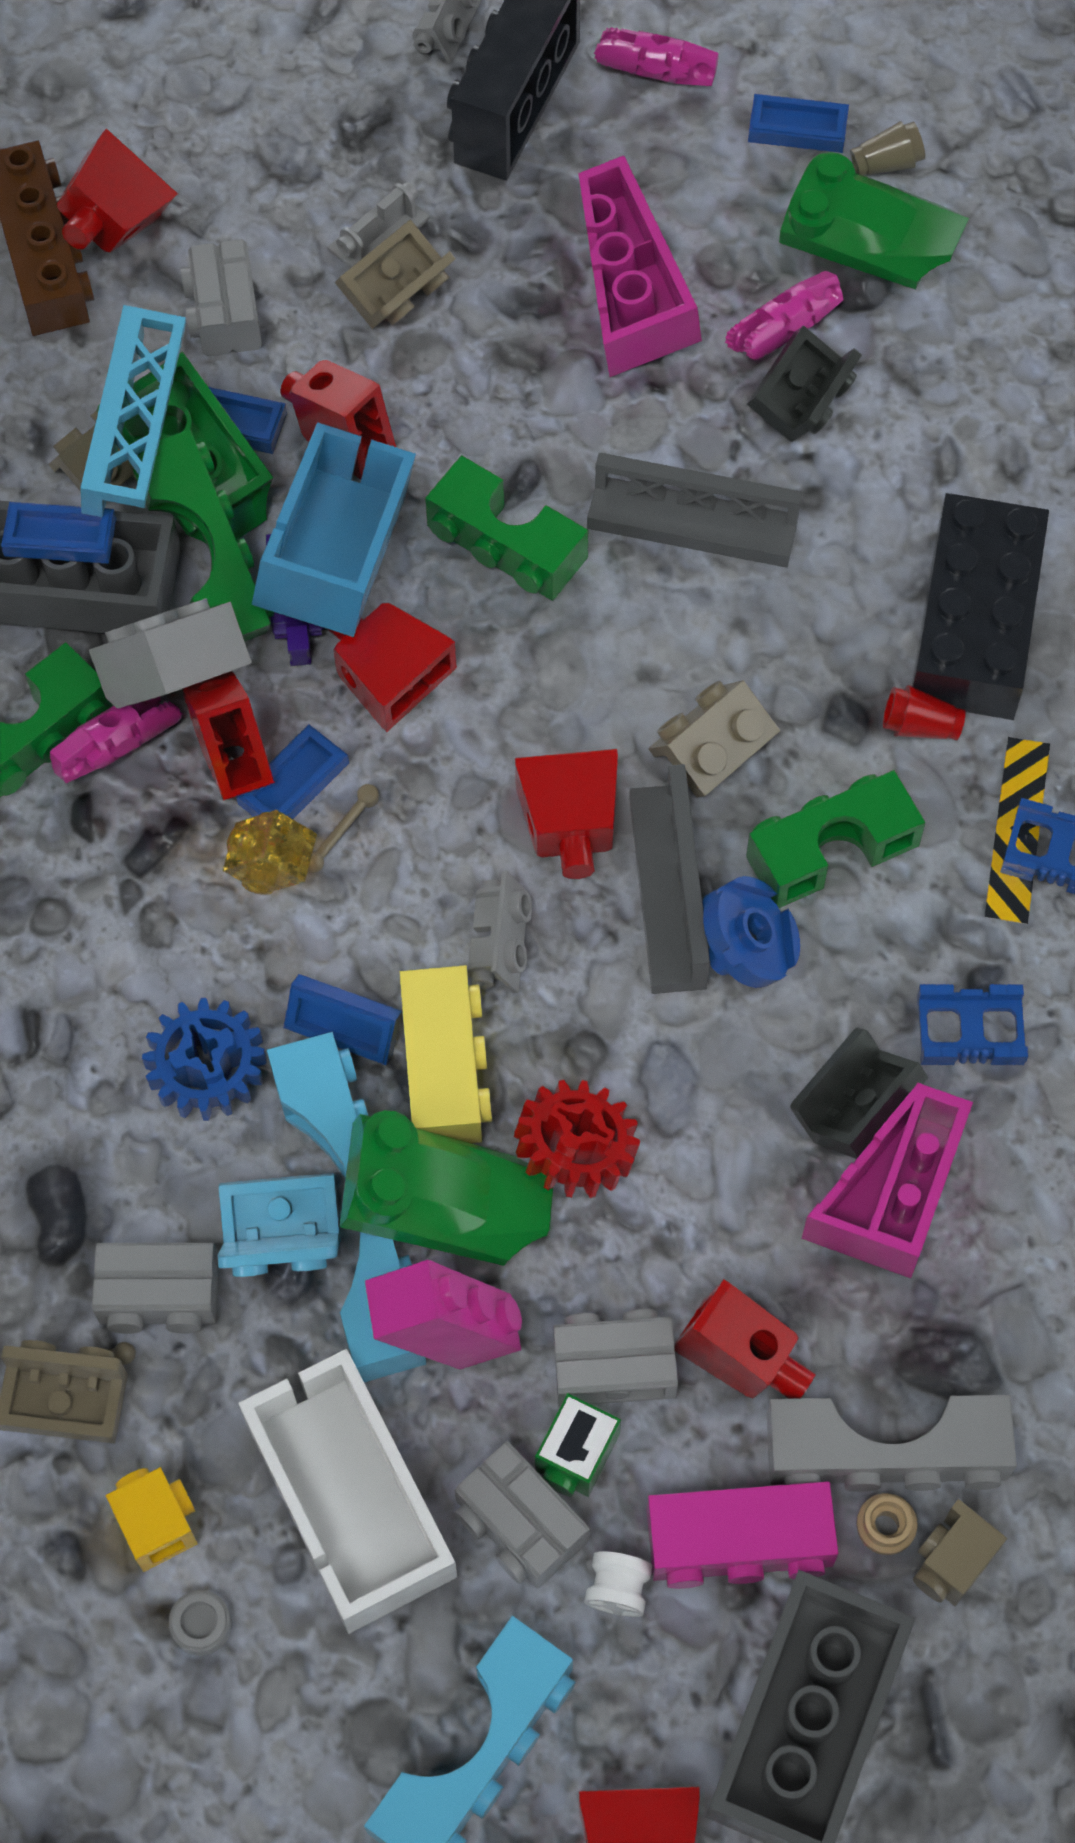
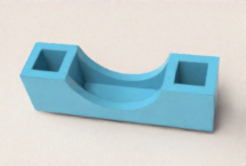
[364,1616,576,1843]

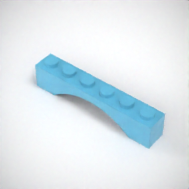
[267,1032,426,1382]

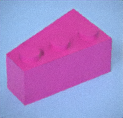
[801,1083,973,1279]

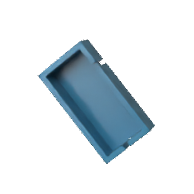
[252,422,416,637]

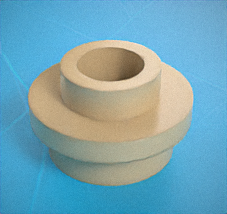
[856,1493,918,1555]

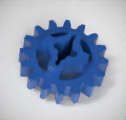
[142,998,267,1121]

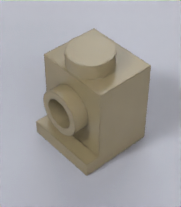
[913,1499,1007,1606]

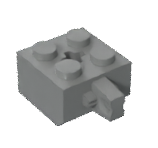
[89,598,252,709]

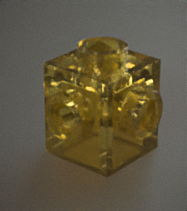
[222,810,317,895]

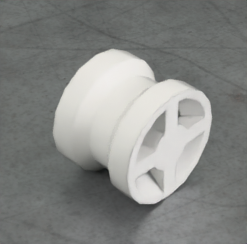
[584,1551,653,1617]

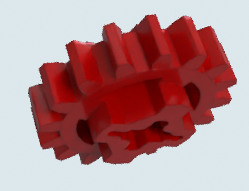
[514,1080,640,1198]

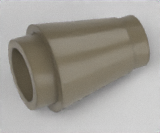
[850,121,925,176]

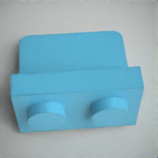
[217,1173,341,1277]

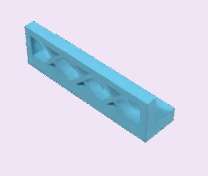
[80,305,186,517]

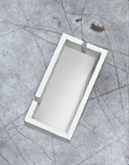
[238,1349,457,1634]

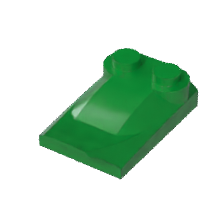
[779,152,970,290]
[96,351,273,543]
[340,1110,553,1266]

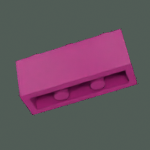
[365,1260,522,1370]
[646,1481,838,1589]

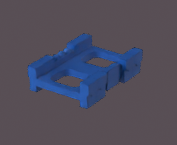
[1000,798,1075,894]
[917,984,1028,1065]

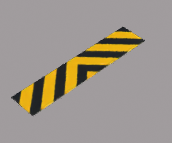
[984,737,1050,924]

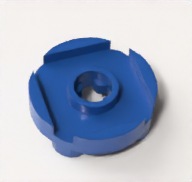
[702,876,800,988]

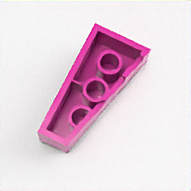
[578,155,702,377]

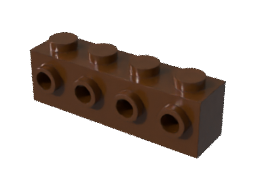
[0,140,95,336]

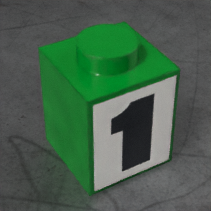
[535,1393,621,1497]

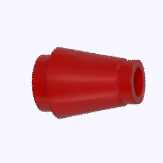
[883,685,966,741]

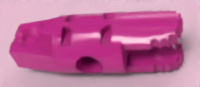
[594,27,719,86]
[725,271,843,360]
[50,696,182,783]

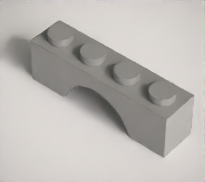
[766,1395,1017,1492]

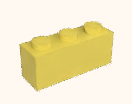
[399,965,492,1143]

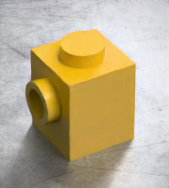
[105,1467,198,1572]

